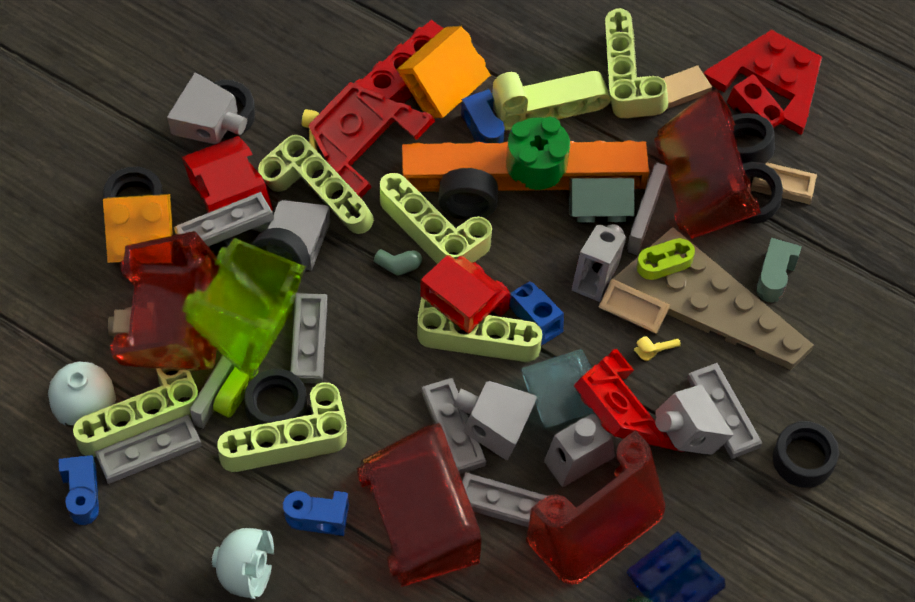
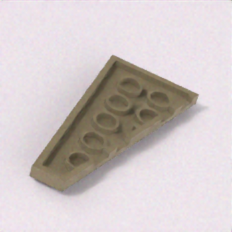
[608,227,814,370]

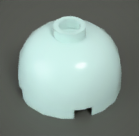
[48,361,116,425]
[212,528,274,599]

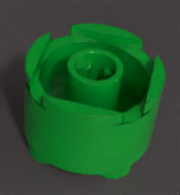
[506,117,570,190]

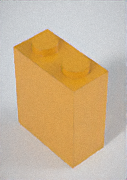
[397,26,491,118]

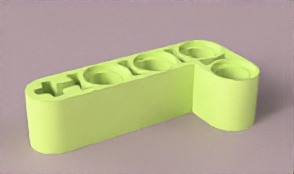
[605,9,668,118]
[492,71,611,130]
[258,135,374,234]
[380,173,492,264]
[417,297,542,362]
[73,352,198,457]
[217,382,347,472]

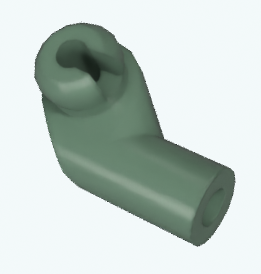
[373,249,422,275]

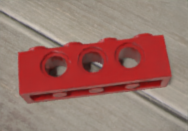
[354,20,444,103]

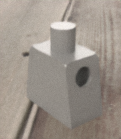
[167,73,247,144]
[252,200,330,271]
[571,224,626,302]
[453,381,538,461]
[655,385,734,455]
[544,414,615,488]

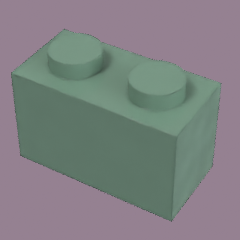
[569,178,634,222]

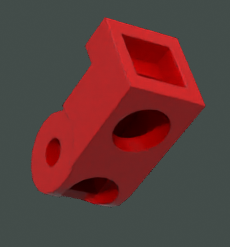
[727,74,785,128]

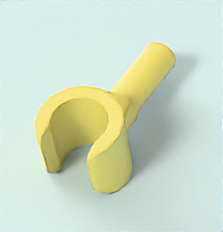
[302,109,319,151]
[634,336,680,361]

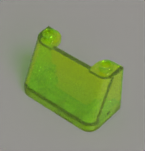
[182,238,306,376]

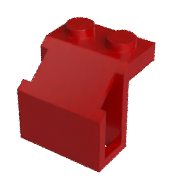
[182,136,273,213]
[420,255,511,334]

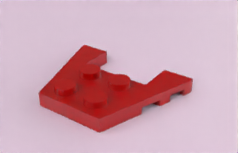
[703,30,822,135]
[308,82,435,198]
[574,349,685,452]

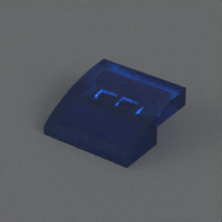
[627,531,726,602]

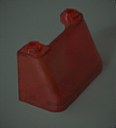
[654,89,761,239]
[111,231,222,371]
[356,423,482,587]
[526,430,666,584]

